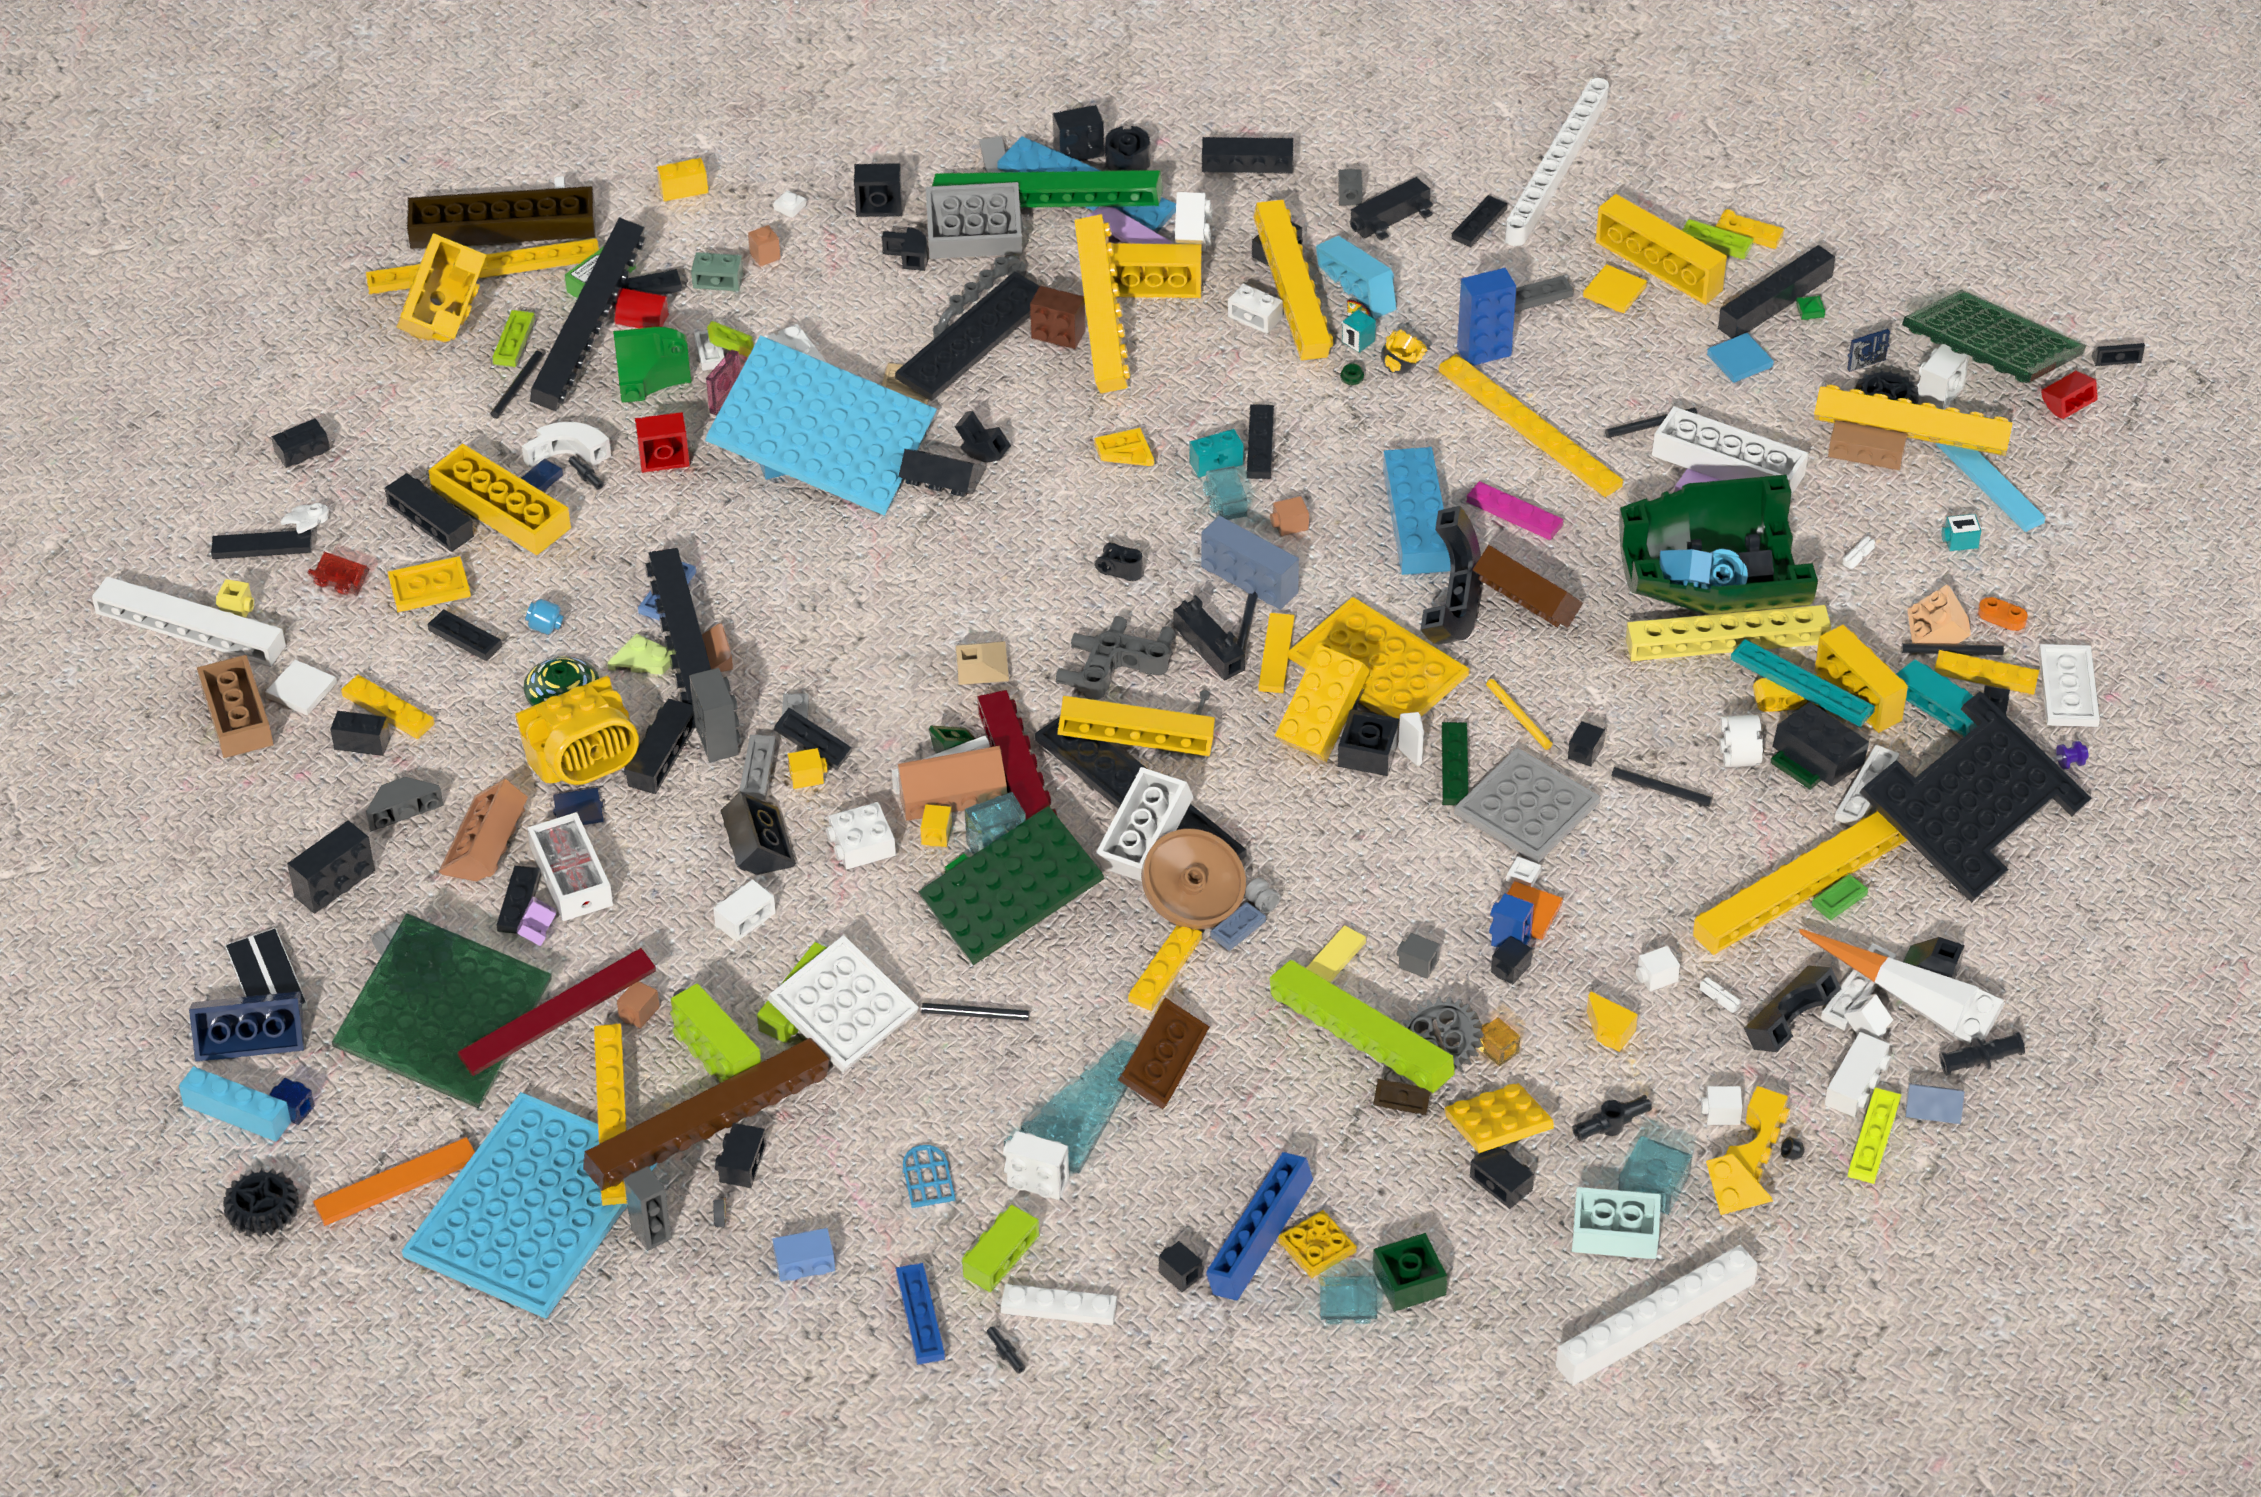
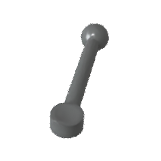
[1196,690,1210,715]

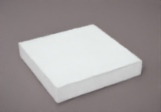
[265,660,337,716]

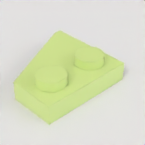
[608,633,672,675]

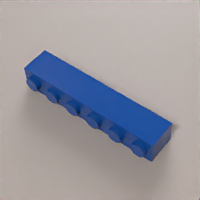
[1206,1152,1313,1301]

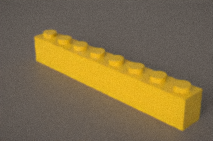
[1253,200,1333,361]
[1074,214,1131,394]
[1814,385,2013,456]

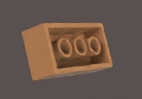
[197,655,273,758]

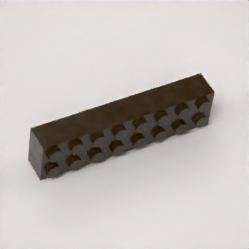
[407,186,596,249]

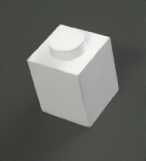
[1636,946,1680,992]
[1844,994,1893,1038]
[1701,1086,1742,1125]

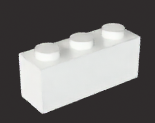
[1825,1032,1892,1117]

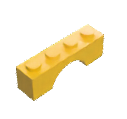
[1725,1086,1790,1182]

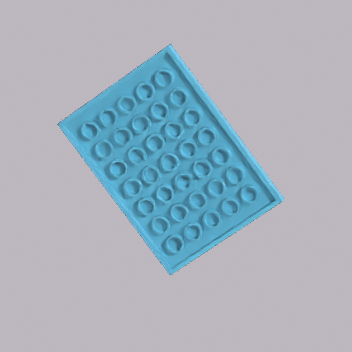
[705,335,937,516]
[402,1092,658,1319]

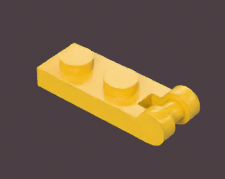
[1715,209,1784,249]

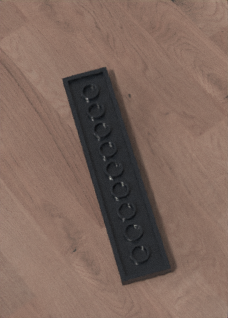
[1035,717,1247,860]

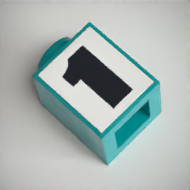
[1342,309,1376,353]
[1941,514,1981,551]

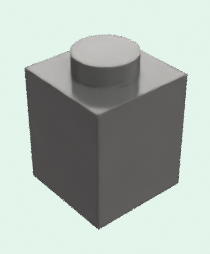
[1397,933,1440,979]

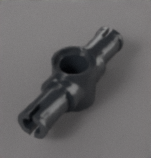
[1572,1094,1652,1142]

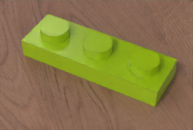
[1682,219,1753,260]
[492,310,535,367]

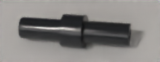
[568,456,604,490]
[986,1326,1026,1374]

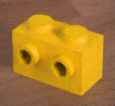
[657,158,708,202]

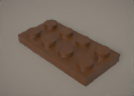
[1118,997,1210,1110]

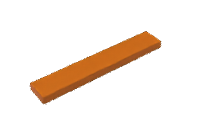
[313,1137,475,1226]

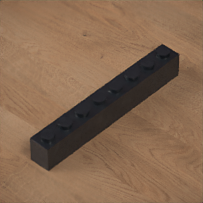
[645,548,711,705]

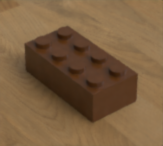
[1473,544,1583,628]

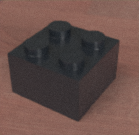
[1052,105,1104,161]
[854,163,903,217]
[1337,709,1400,776]

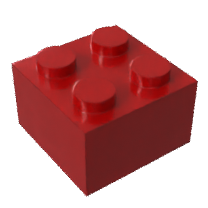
[635,412,690,473]

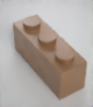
[1828,420,1907,471]

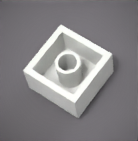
[1916,341,1970,410]

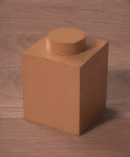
[748,225,781,267]
[1270,496,1309,536]
[617,981,660,1029]

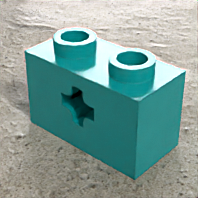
[1189,429,1243,478]

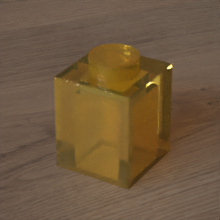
[1478,1017,1521,1067]

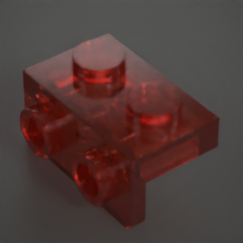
[307,551,370,596]

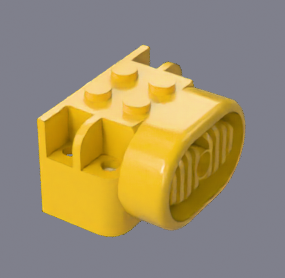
[396,233,486,342]
[515,675,639,785]

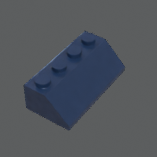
[189,991,304,1062]

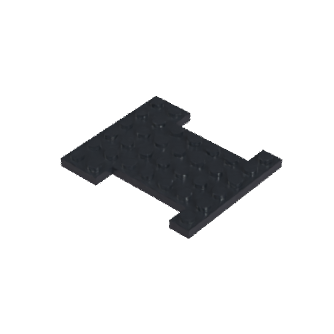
[1859,691,2092,903]

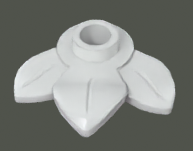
[281,503,329,534]

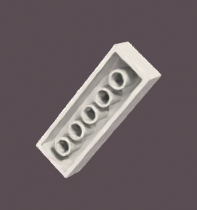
[1652,407,1809,496]

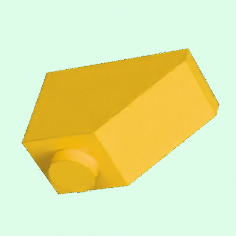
[1586,991,1638,1052]

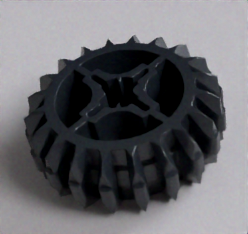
[1855,369,1919,405]
[223,1168,300,1238]

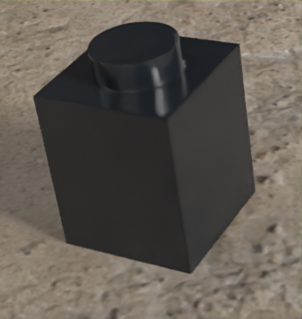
[1568,721,1605,767]
[1491,936,1532,985]
[1159,1241,1202,1293]

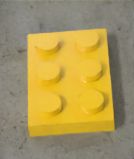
[387,556,471,613]

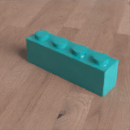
[1896,659,1977,737]

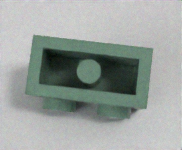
[691,252,743,291]

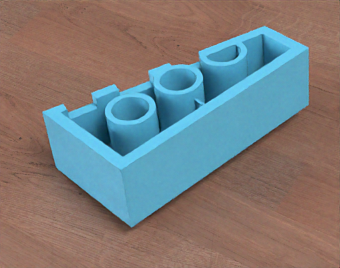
[1316,235,1396,319]

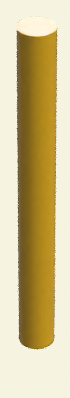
[1486,679,1553,750]

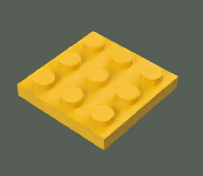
[1444,1083,1554,1153]

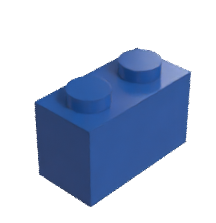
[1489,893,1534,948]

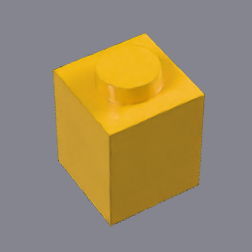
[787,748,827,789]
[920,804,952,847]

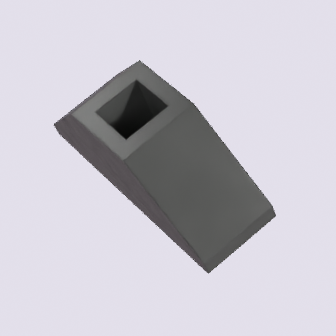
[366,777,444,832]

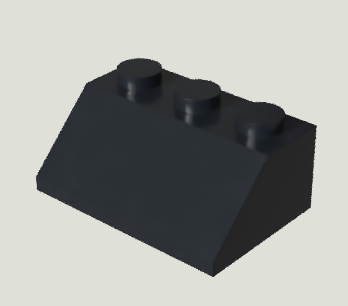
[898,449,986,497]
[720,791,796,875]

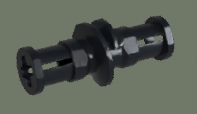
[1939,1032,2025,1076]

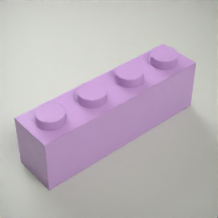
[1086,207,1174,244]

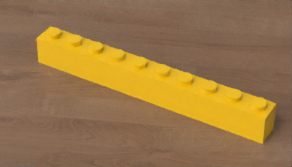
[1693,811,1908,955]

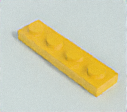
[1934,650,2040,695]
[341,674,435,739]
[1128,925,1202,1011]

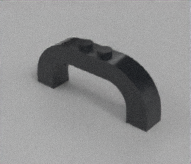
[1420,506,1481,645]

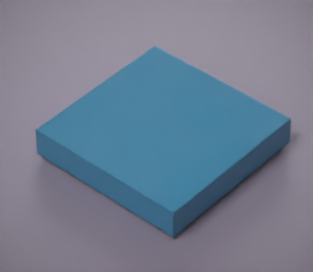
[1707,333,1774,383]

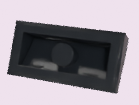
[2092,343,2145,366]

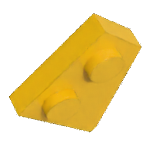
[1094,428,1154,466]
[1706,1154,1774,1215]

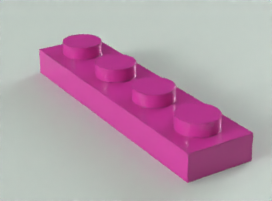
[1466,481,1564,541]

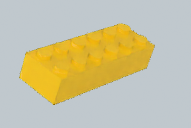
[1595,194,1727,305]
[428,443,571,555]

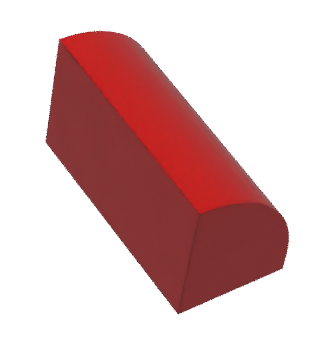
[615,288,669,329]
[2041,370,2098,419]

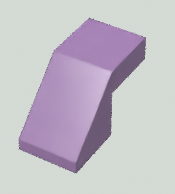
[517,897,556,946]

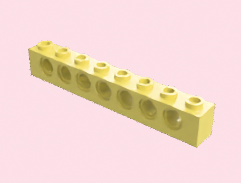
[1625,605,1831,661]

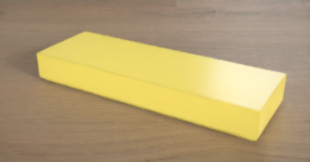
[1306,925,1366,983]

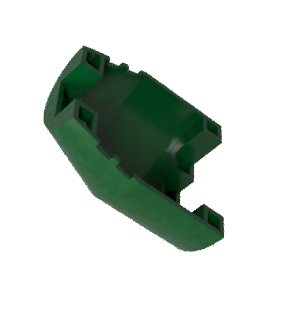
[1619,475,1818,615]

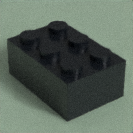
[1772,702,1869,787]
[287,820,375,914]

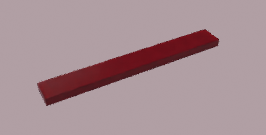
[458,948,656,1076]

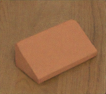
[702,623,733,672]

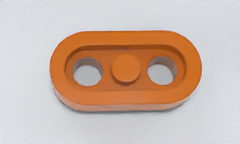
[1978,597,2028,631]

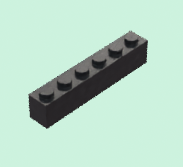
[1718,245,1835,339]

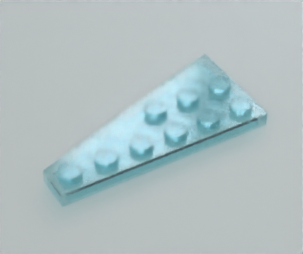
[1004,1040,1137,1174]

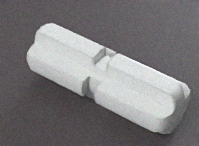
[1842,536,1875,569]
[1699,977,1742,1013]

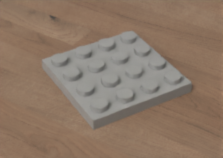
[1454,748,1600,864]

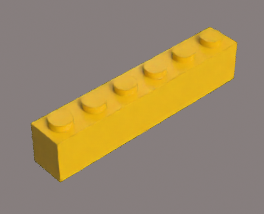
[1057,696,1215,756]

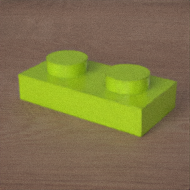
[707,321,754,357]

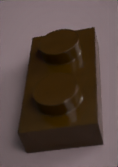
[1373,1079,1432,1116]

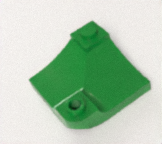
[613,327,691,403]

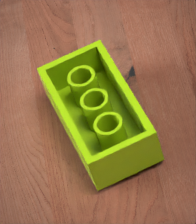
[670,983,761,1083]

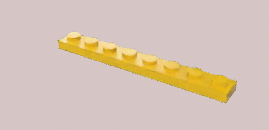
[594,1024,627,1206]

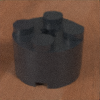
[1105,126,1151,171]

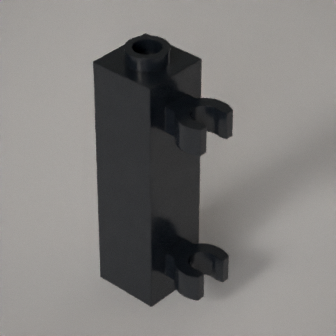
[1350,176,1433,241]
[1682,534,1774,585]
[1173,595,1245,681]

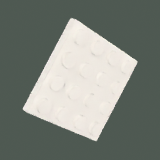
[767,935,919,1073]

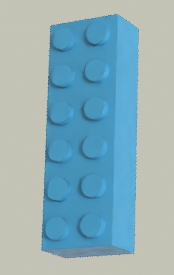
[1383,447,1451,575]

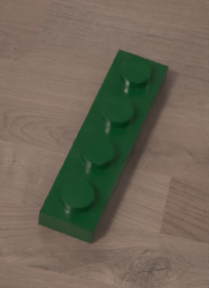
[1441,722,1468,806]

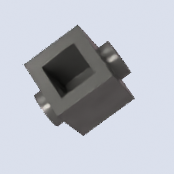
[1338,169,1362,206]

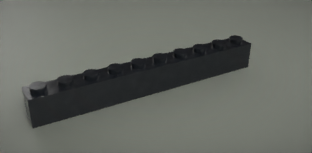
[530,217,647,412]

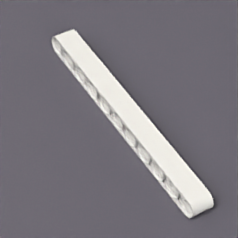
[1505,78,1609,246]

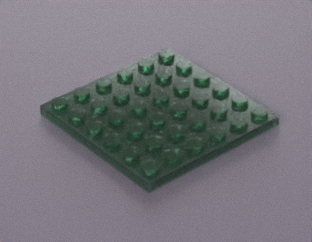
[1902,289,2087,383]
[332,913,552,1109]

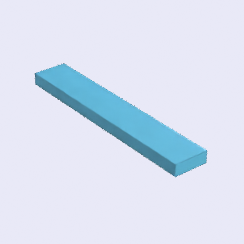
[1935,443,2046,532]

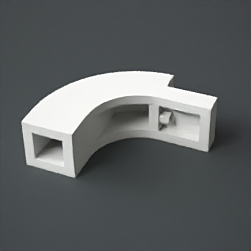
[522,422,611,468]

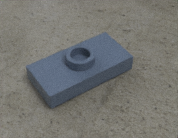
[1210,902,1266,951]

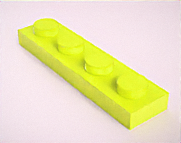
[1847,1087,1902,1184]

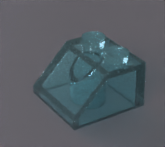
[1318,1276,1377,1324]

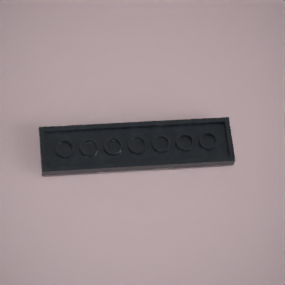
[895,271,1040,401]

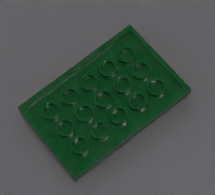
[918,806,1105,966]

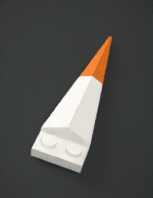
[1798,929,2005,1045]

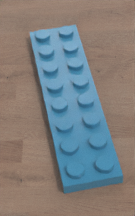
[997,136,1176,233]

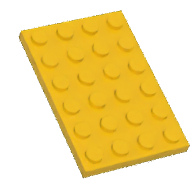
[1288,597,1469,719]

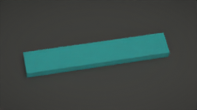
[1730,639,1875,727]

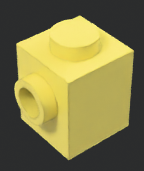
[216,579,254,618]

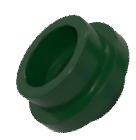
[1340,364,1364,385]

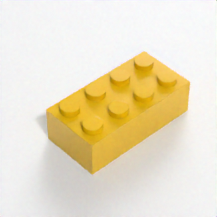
[1111,243,1201,298]
[1814,624,1908,733]
[1275,644,1370,762]

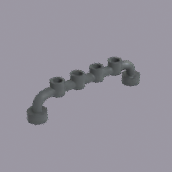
[933,256,1026,339]

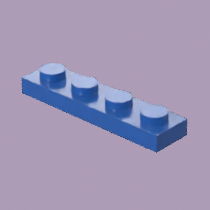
[896,1263,945,1365]

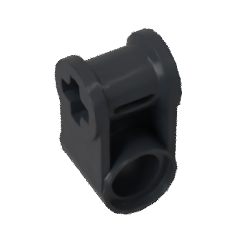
[1094,542,1144,582]

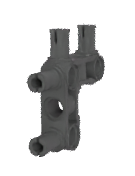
[1056,616,1175,700]

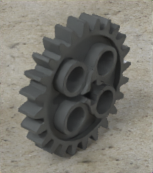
[1402,997,1484,1077]

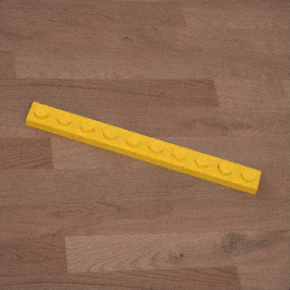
[366,238,599,294]
[1439,354,1623,498]

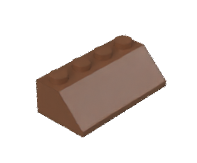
[898,746,1007,821]
[438,779,528,882]

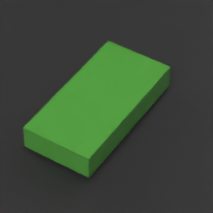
[1812,874,1868,921]

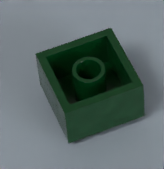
[1372,1233,1447,1312]

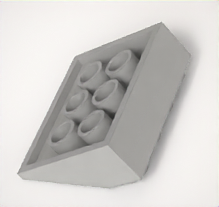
[926,182,1022,259]

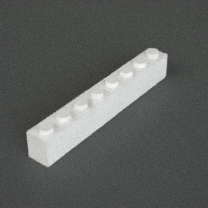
[92,577,286,666]
[1556,1245,1758,1386]

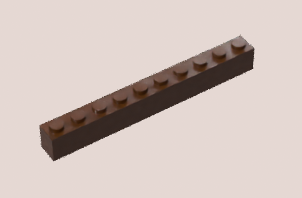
[583,1038,829,1191]

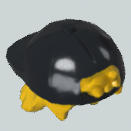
[1381,329,1428,374]

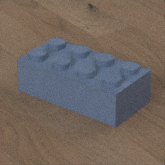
[1201,515,1299,610]

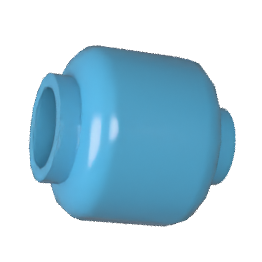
[525,599,564,635]

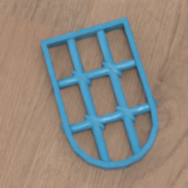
[902,1145,955,1208]

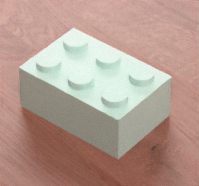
[1572,1187,1661,1259]

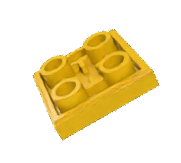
[1583,264,1647,314]
[1278,1210,1357,1279]

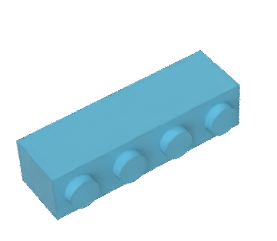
[179,1066,291,1142]

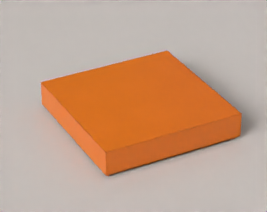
[1507,881,1563,940]

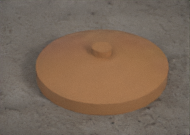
[1141,829,1246,929]

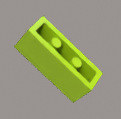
[961,1204,1039,1293]

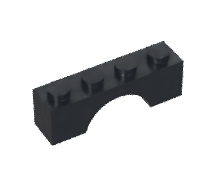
[1744,965,1841,1052]

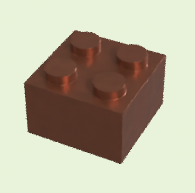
[1030,286,1085,349]

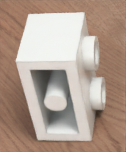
[1228,283,1283,334]

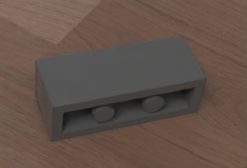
[624,1166,672,1252]

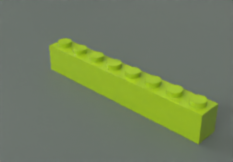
[1269,960,1455,1093]

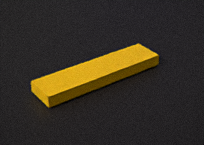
[1258,613,1294,694]

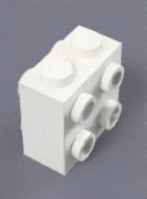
[826,802,896,870]
[1003,1131,1069,1200]

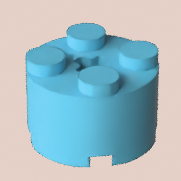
[1698,549,1748,589]

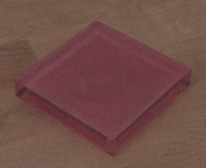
[706,349,741,416]

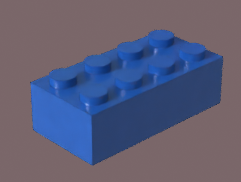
[1457,268,1516,366]

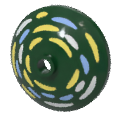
[524,656,599,706]

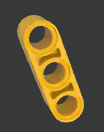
[1753,674,1825,712]

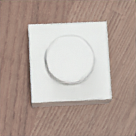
[774,190,806,218]
[1506,857,1541,887]

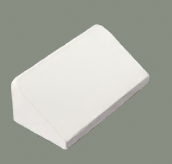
[1398,712,1424,766]

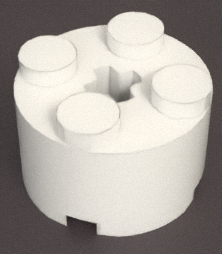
[1719,715,1763,767]

